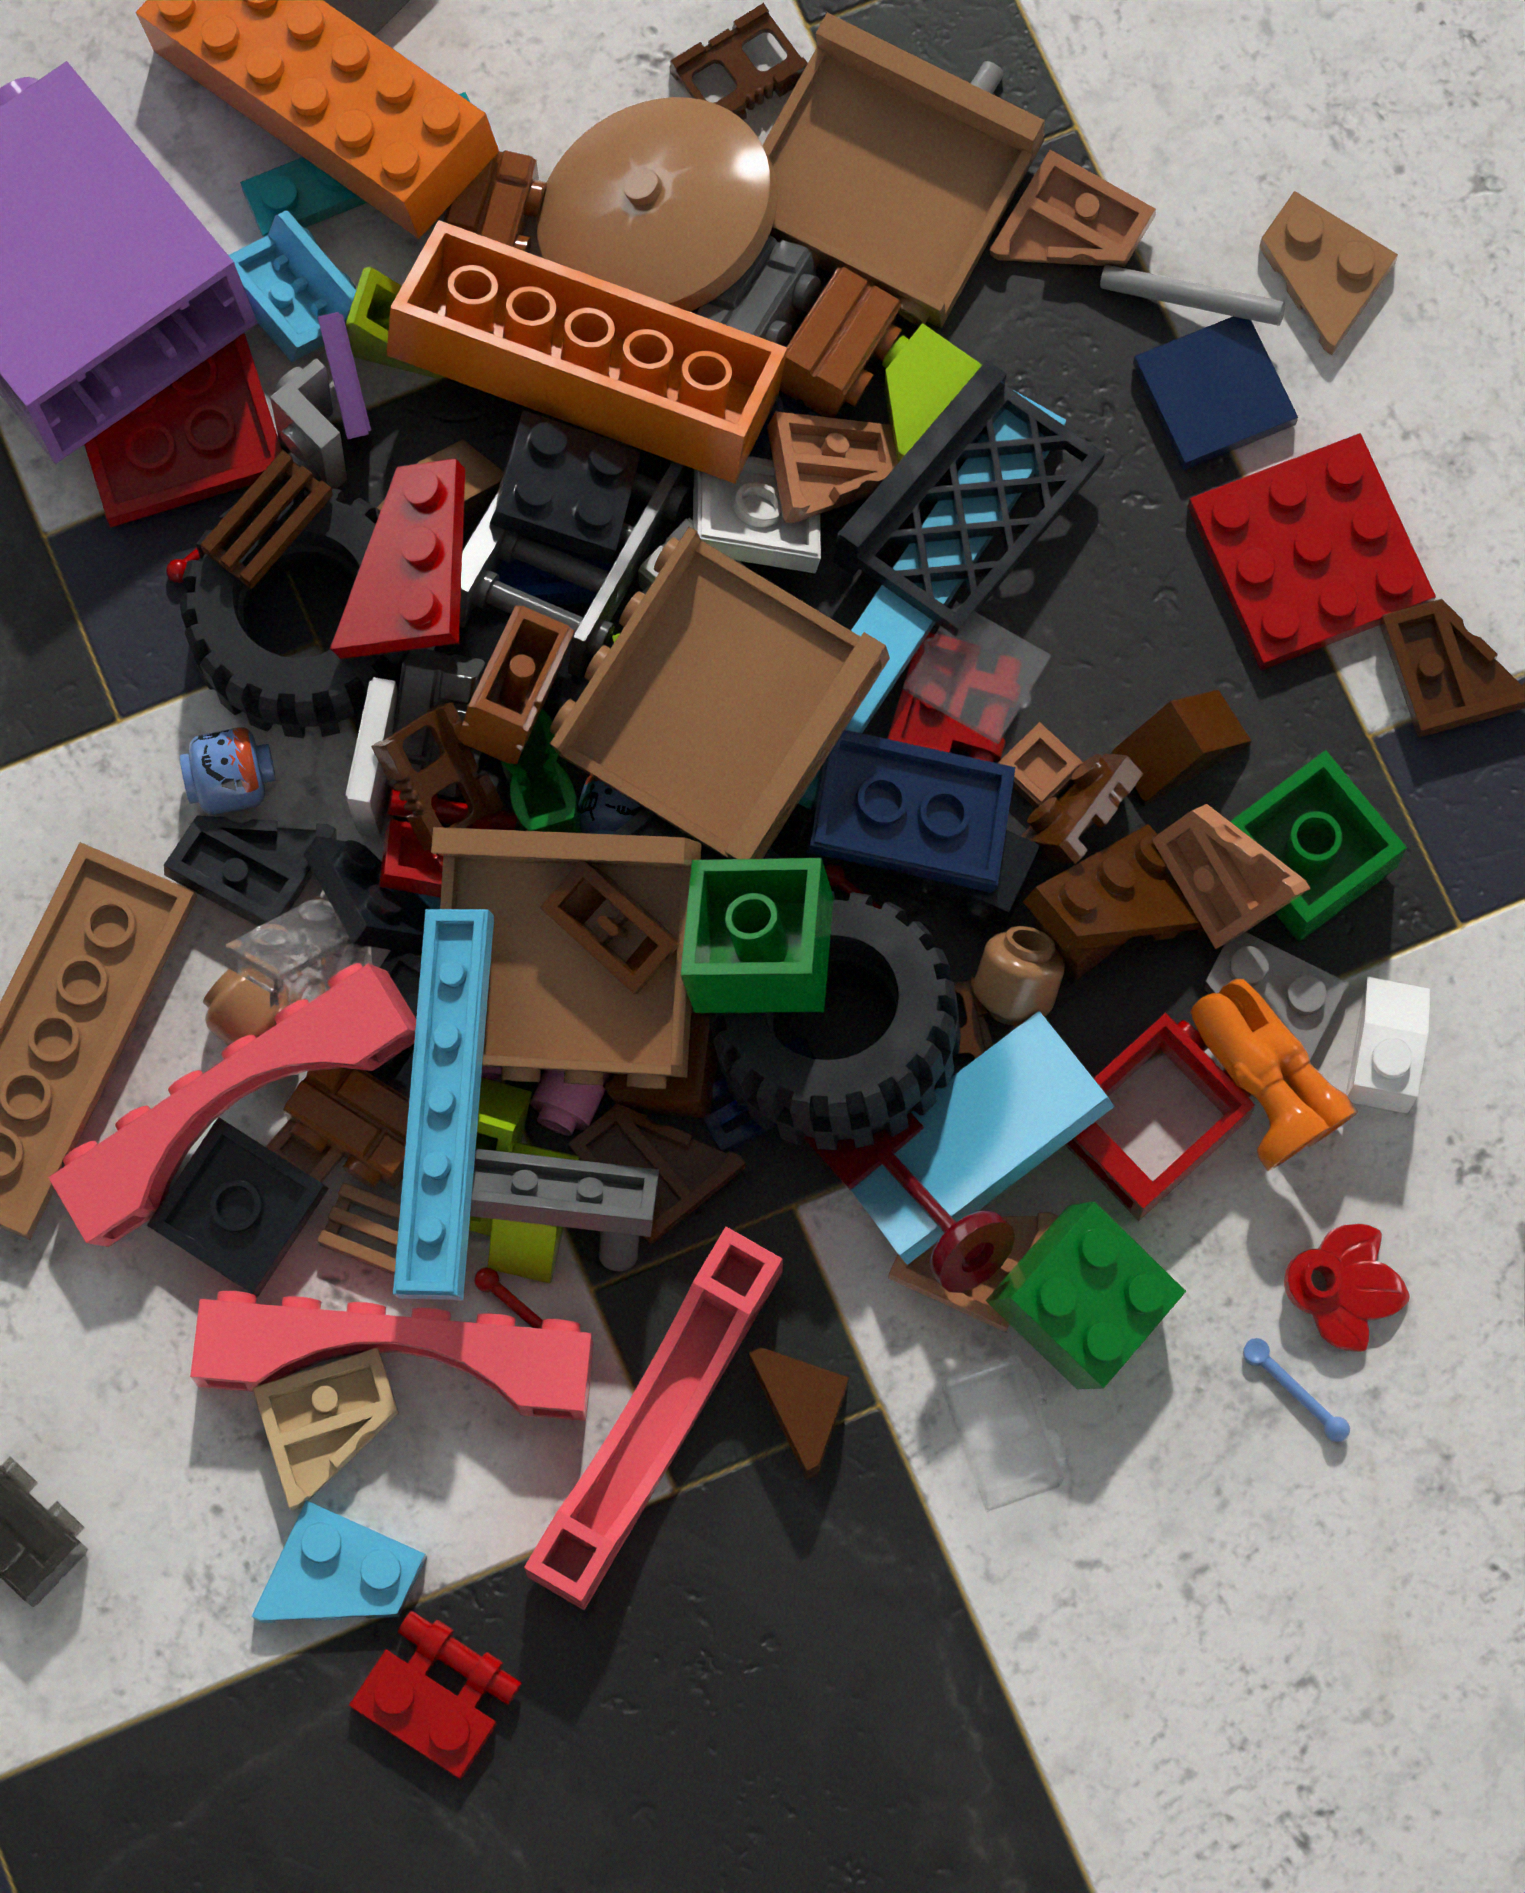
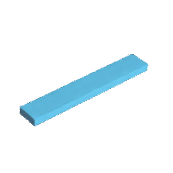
[393,909,494,1300]

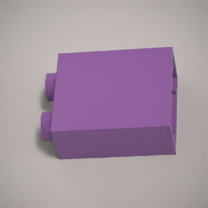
[0,61,258,464]

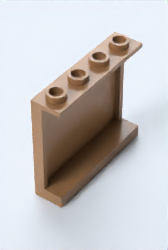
[762,12,1045,328]
[550,527,890,859]
[431,827,701,1089]

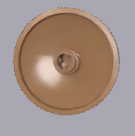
[537,97,778,312]

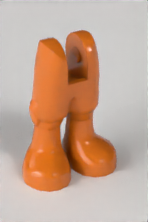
[1191,979,1358,1171]

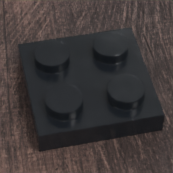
[489,410,642,564]
[147,1117,329,1297]

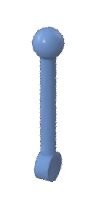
[1243,1338,1350,1442]

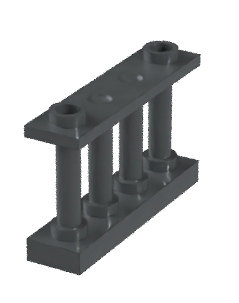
[460,414,691,677]

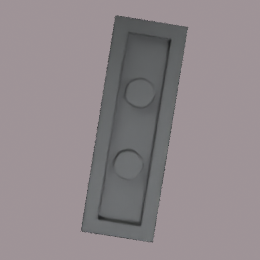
[470,1149,659,1271]

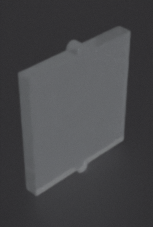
[903,601,1051,744]

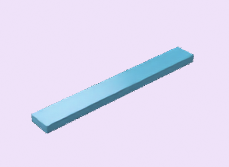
[798,390,1066,810]

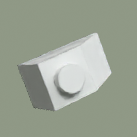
[1346,977,1430,1114]

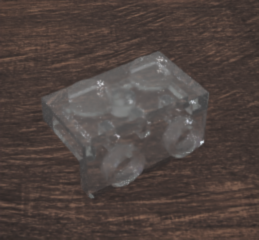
[225,896,372,1024]

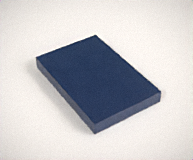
[806,730,1016,893]

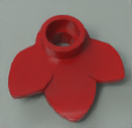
[1284,1224,1410,1352]

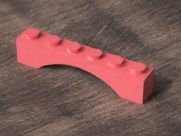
[48,963,416,1247]
[524,1227,783,1610]
[190,1291,594,1421]

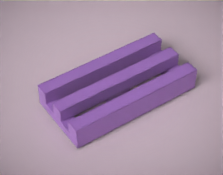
[318,312,371,439]

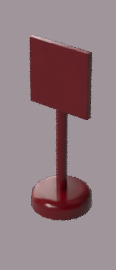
[804,1113,1015,1293]

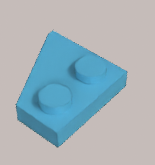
[252,1500,427,1623]

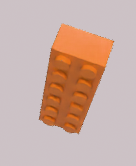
[136,0,499,239]
[387,220,788,484]

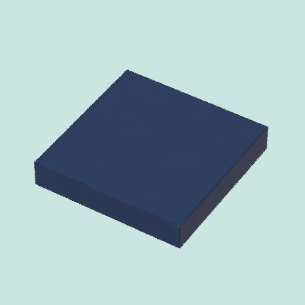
[1133,316,1298,470]

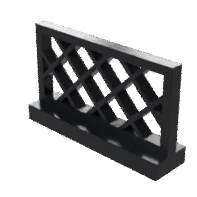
[833,360,1105,637]

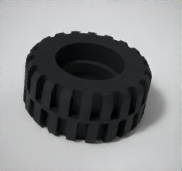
[180,488,410,738]
[708,891,961,1150]

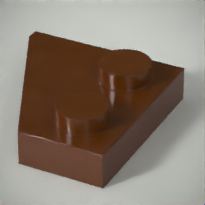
[1021,754,1143,864]

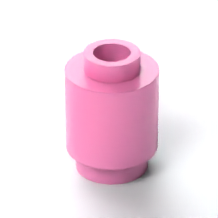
[530,1070,613,1136]

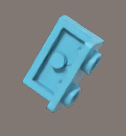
[229,211,356,362]

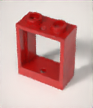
[1065,1012,1256,1222]

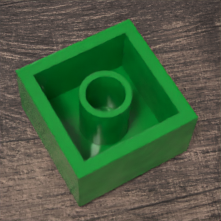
[1230,750,1407,943]
[680,858,834,1013]
[985,1201,1186,1390]

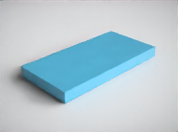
[851,1011,1115,1265]

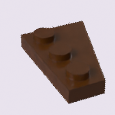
[1023,824,1207,951]

